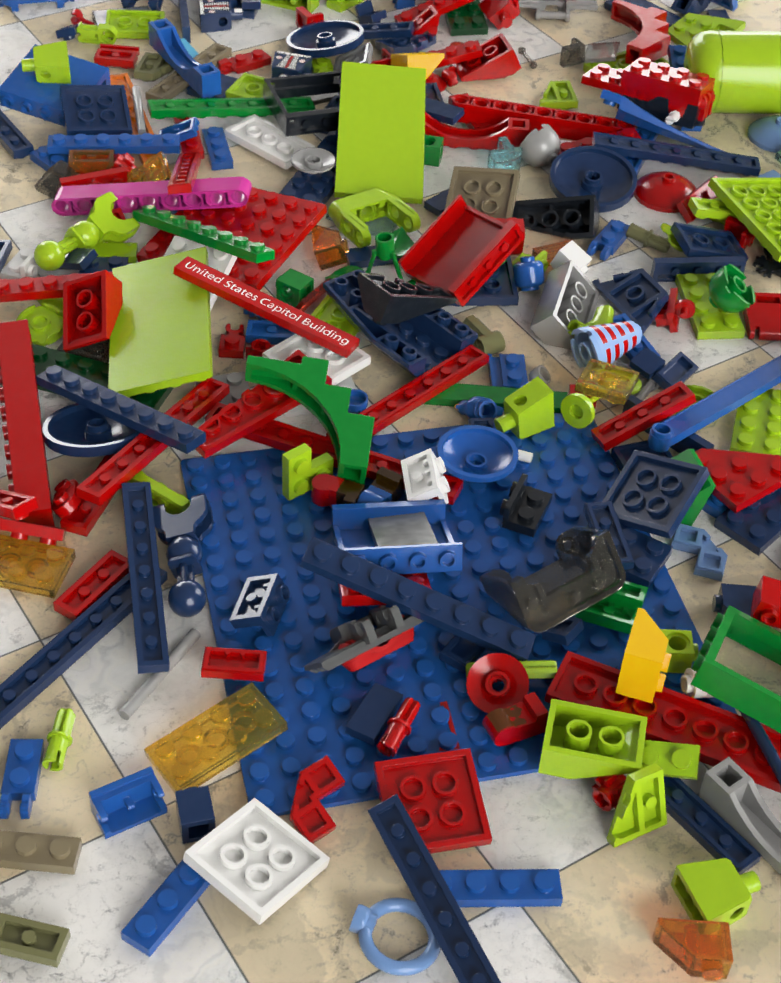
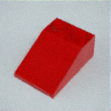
[452,32,522,82]
[63,270,123,352]

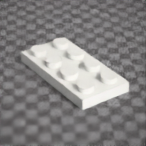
[225,114,315,170]

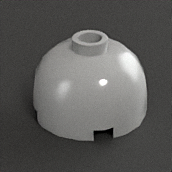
[518,124,561,167]

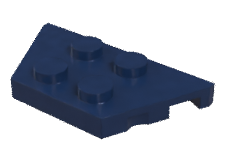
[592,268,669,334]

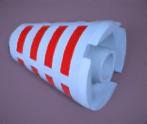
[570,320,642,376]

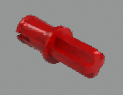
[377,697,420,757]

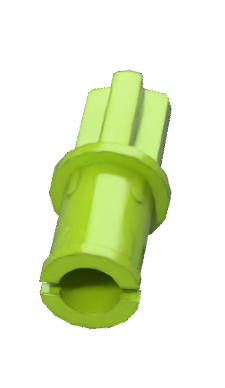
[42,708,76,771]

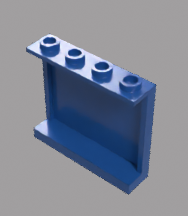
[0,44,111,127]
[332,499,463,574]

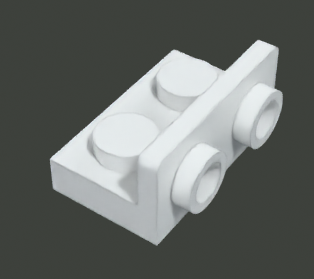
[0,241,43,279]
[401,448,450,504]

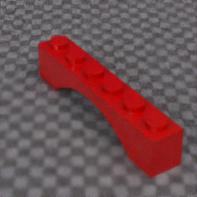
[425,112,530,153]

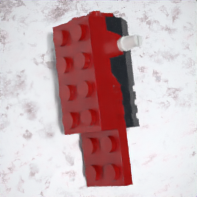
[581,58,716,129]

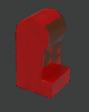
[482,692,549,746]

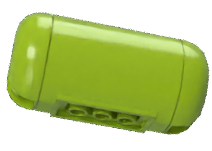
[683,30,781,114]

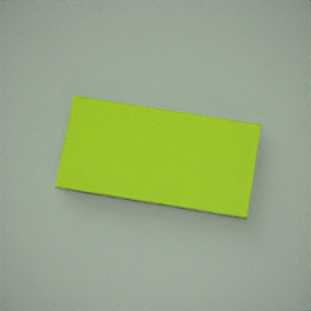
[334,61,426,204]
[108,246,213,398]

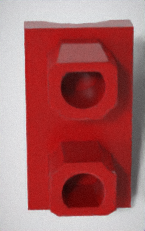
[655,287,696,333]

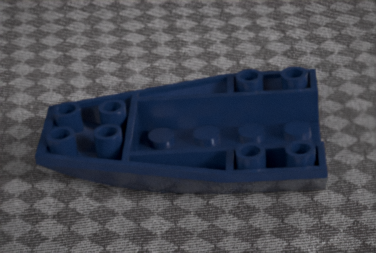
[323,269,478,378]

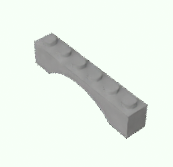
[699,757,781,875]

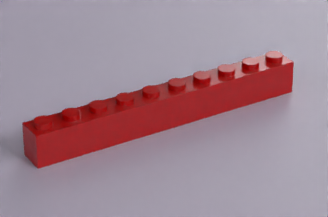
[0,319,55,527]

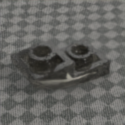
[35,160,80,199]

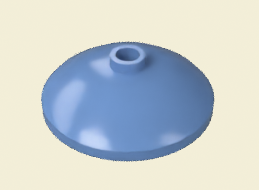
[747,115,781,154]

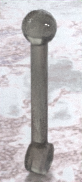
[518,47,537,69]

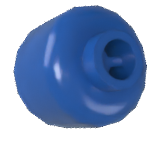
[513,256,545,291]

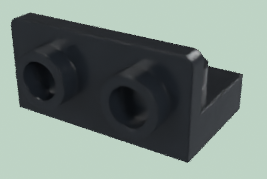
[500,473,553,537]

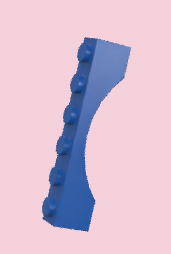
[148,18,221,98]

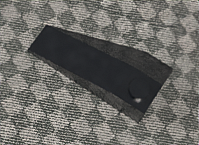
[512,195,600,240]
[357,273,457,325]

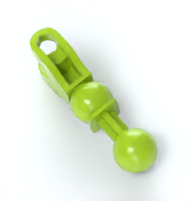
[34,192,141,271]

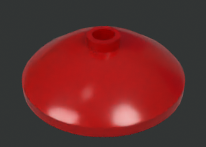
[634,172,697,213]

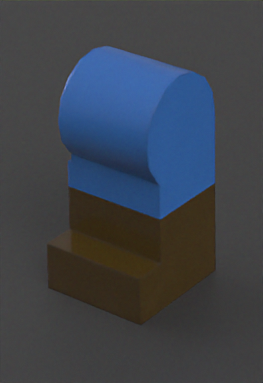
[357,467,403,503]

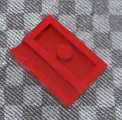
[94,44,140,69]

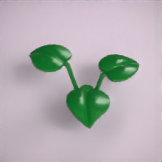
[325,227,416,286]

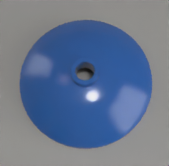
[437,425,519,483]

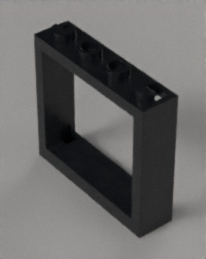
[263,71,341,137]

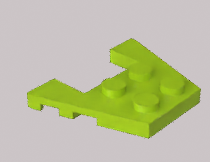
[668,13,746,46]

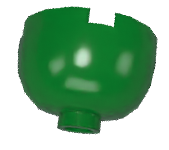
[709,264,756,313]

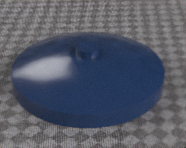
[286,20,365,58]
[549,146,637,213]
[42,403,140,457]

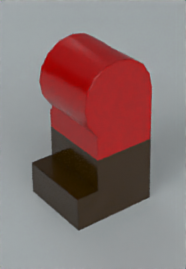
[311,474,365,508]

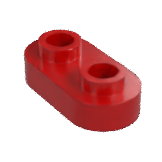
[52,479,81,518]

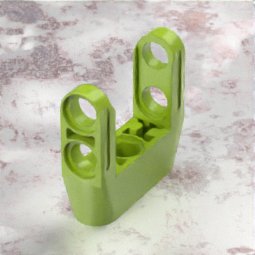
[328,188,421,248]

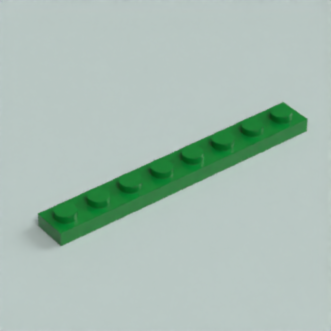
[147,96,315,119]
[133,205,275,264]

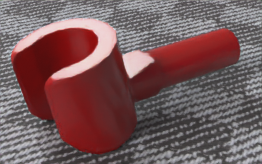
[70,9,95,25]

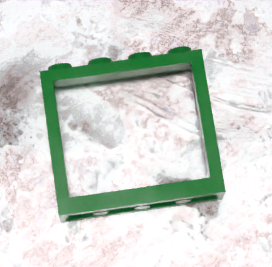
[691,605,781,733]

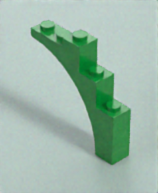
[245,355,375,485]

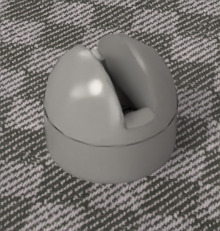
[529,365,551,385]

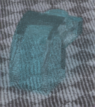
[487,136,522,170]

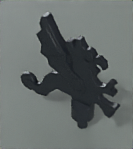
[753,248,781,278]

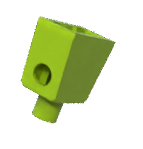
[21,41,71,84]
[494,377,555,439]
[671,858,761,939]

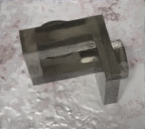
[560,38,586,68]

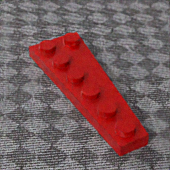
[195,350,332,459]

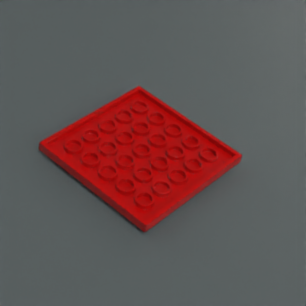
[136,187,327,291]

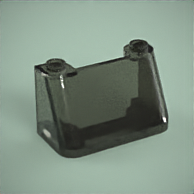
[479,526,626,633]

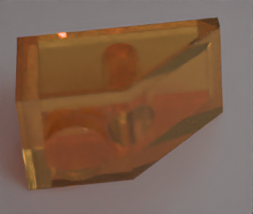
[311,225,350,271]
[652,918,733,981]

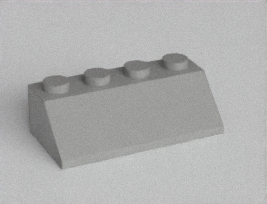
[530,260,600,350]

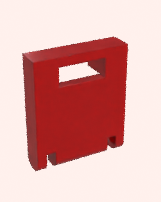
[743,293,781,341]

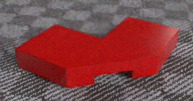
[289,755,345,844]

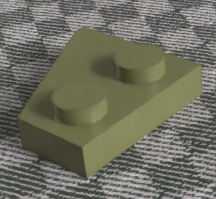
[134,52,174,82]

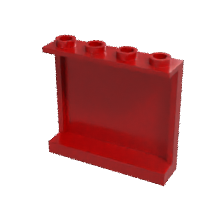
[398,194,525,307]

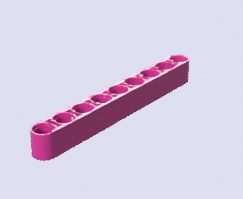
[51,177,252,216]

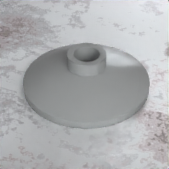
[291,148,335,174]

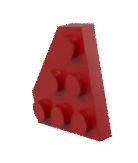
[695,448,781,514]

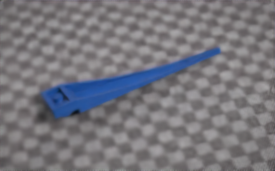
[600,89,726,152]

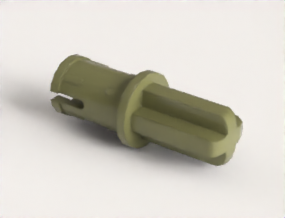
[626,223,671,253]

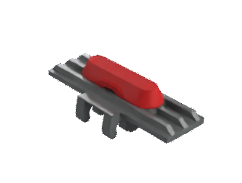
[304,605,424,673]

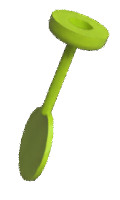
[561,369,642,429]

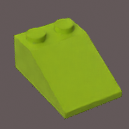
[538,698,648,779]

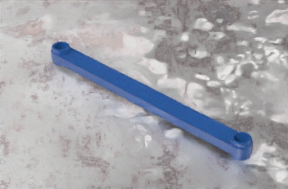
[648,355,781,452]

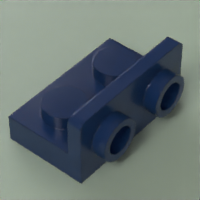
[229,573,290,636]

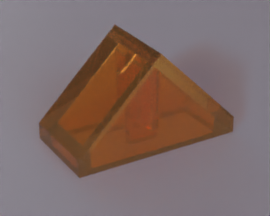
[68,150,114,174]

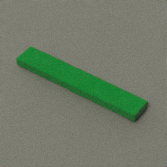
[424,383,568,413]

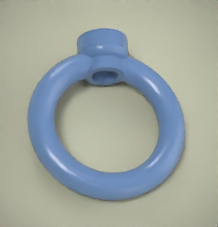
[349,898,441,976]

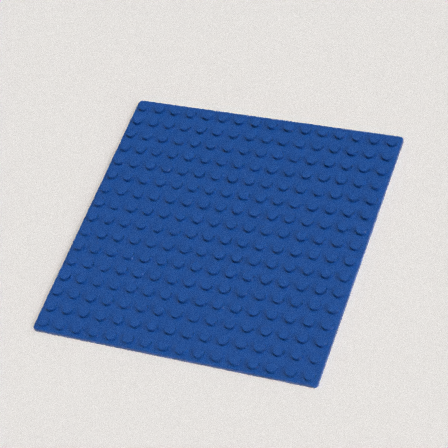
[180,413,738,816]

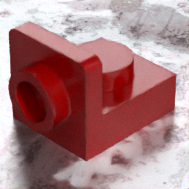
[296,6,324,28]

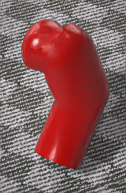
[441,66,458,87]

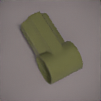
[463,315,505,355]

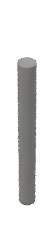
[132,85,146,135]
[119,629,201,720]

